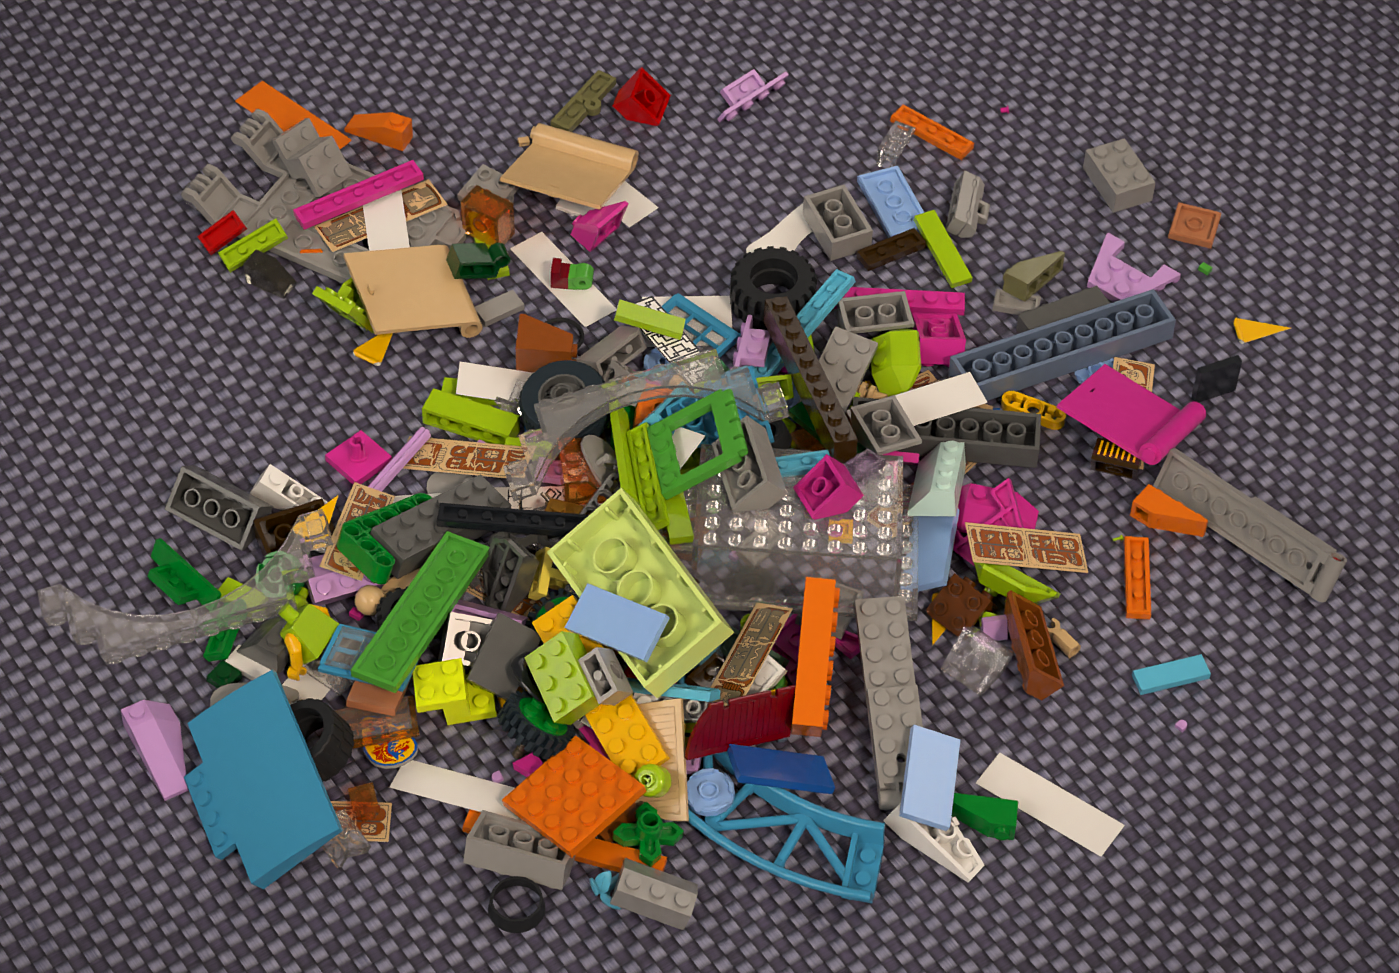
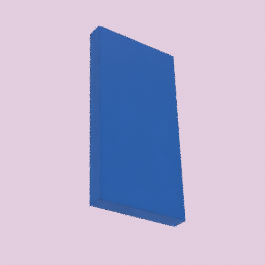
[727,744,835,794]

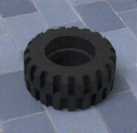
[730,246,817,330]

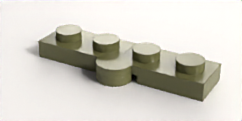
[550,70,616,132]

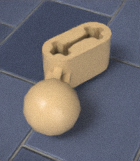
[354,568,421,616]

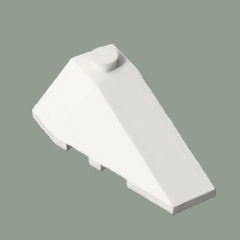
[883,803,984,882]

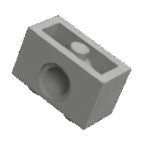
[578,647,634,706]

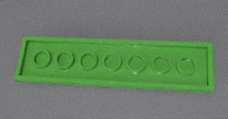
[351,531,490,693]

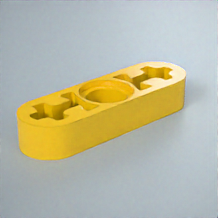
[1001,391,1066,430]

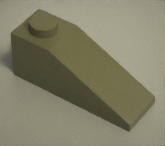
[1003,251,1065,302]

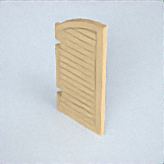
[635,698,689,822]

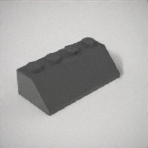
[165,465,273,551]

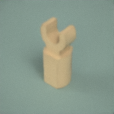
[1047,618,1081,658]

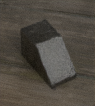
[244,250,296,299]

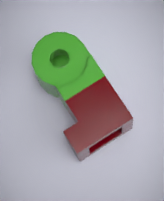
[551,258,594,290]

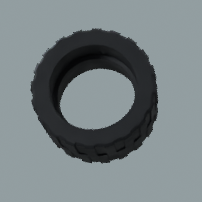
[290,698,354,782]

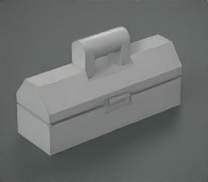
[945,170,990,238]

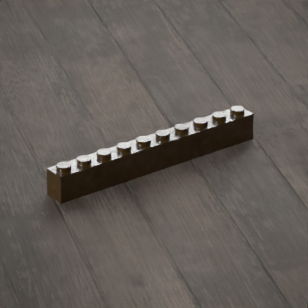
[764,296,858,464]

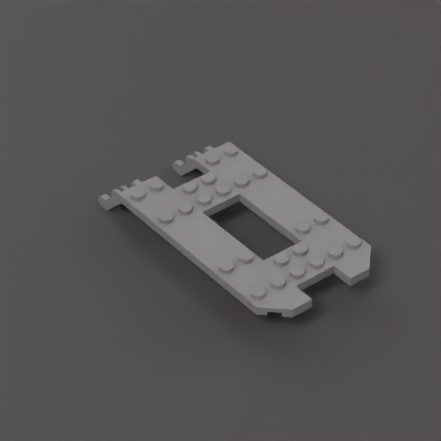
[181,109,466,283]

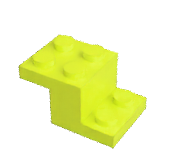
[413,658,497,725]

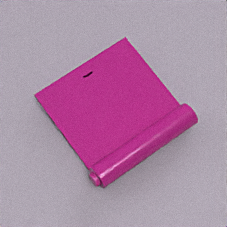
[1056,364,1206,465]

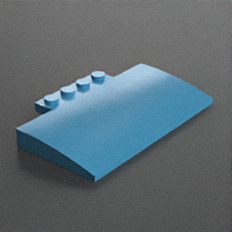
[184,670,343,889]

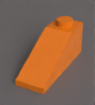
[344,112,413,151]

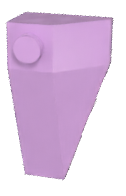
[121,700,188,801]

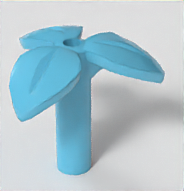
[589,871,622,910]

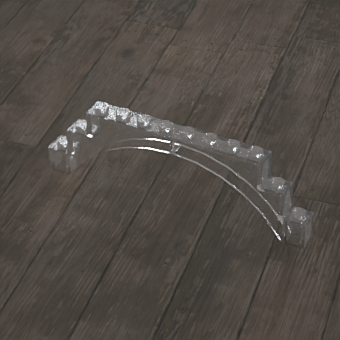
[503,349,789,501]
[37,509,333,664]

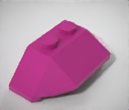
[957,483,1039,533]

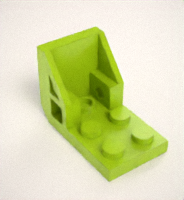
[312,277,374,333]

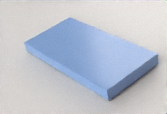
[857,166,924,238]
[900,509,960,595]
[564,583,670,663]
[899,725,960,831]

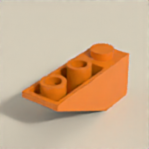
[1130,484,1208,537]

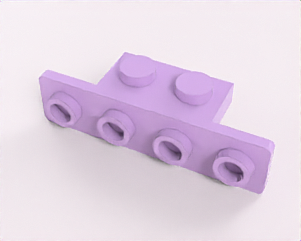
[717,69,789,122]
[730,315,772,371]

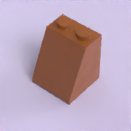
[515,314,578,373]

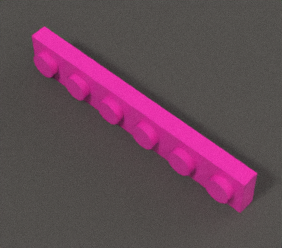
[293,160,424,230]
[833,287,965,316]

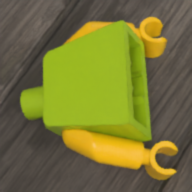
[278,603,339,681]

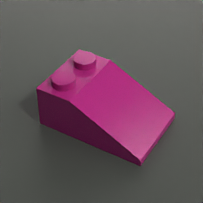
[912,312,966,367]

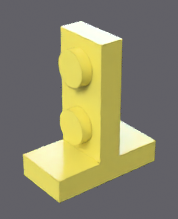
[528,547,572,601]

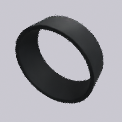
[488,876,545,933]

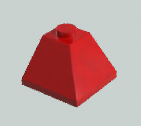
[612,67,671,126]

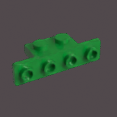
[147,538,221,613]

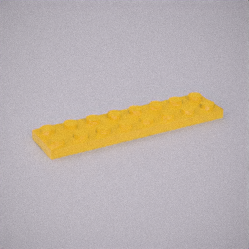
[532,595,670,778]

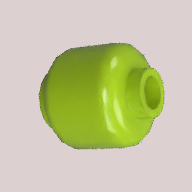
[635,764,672,798]

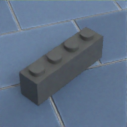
[1016,286,1110,334]

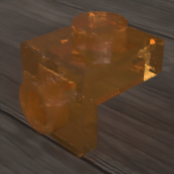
[347,782,381,822]

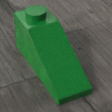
[951,793,1018,840]

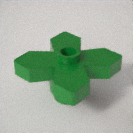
[613,802,684,867]

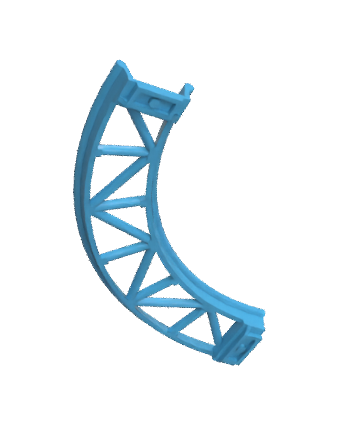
[633,674,885,903]

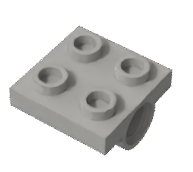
[457,164,520,218]

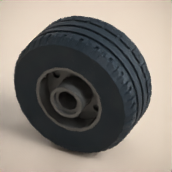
[519,360,610,451]

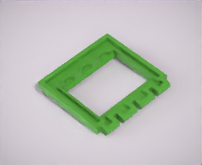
[647,389,748,500]

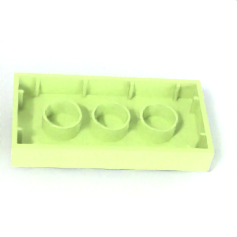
[547,488,735,698]

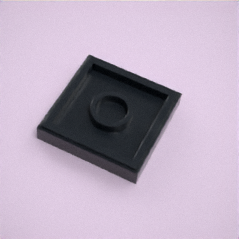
[1191,355,1242,403]

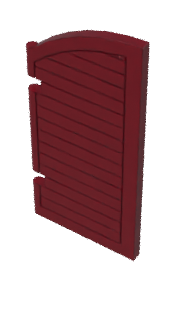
[685,685,796,760]

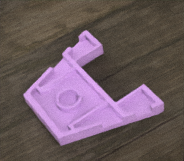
[1087,233,1181,302]

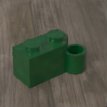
[446,243,511,279]

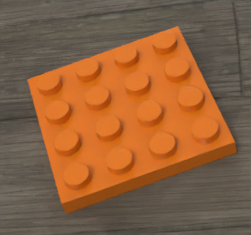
[502,736,646,858]

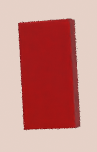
[197,210,247,255]

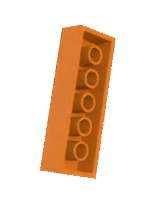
[791,577,840,737]

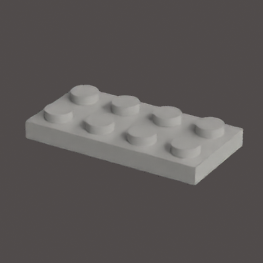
[798,326,878,415]

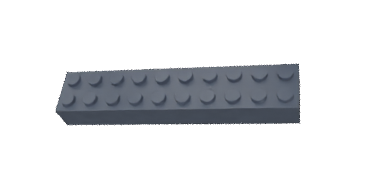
[948,289,1176,401]

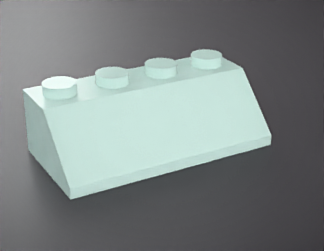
[908,441,966,516]

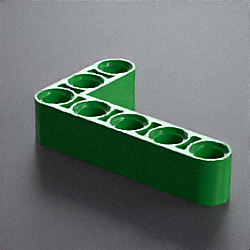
[336,493,432,585]

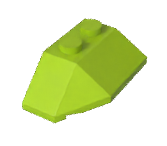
[871,328,921,397]
[970,550,1061,604]

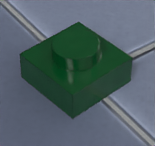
[206,660,243,688]

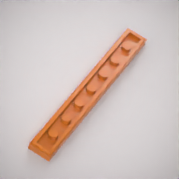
[463,809,667,872]

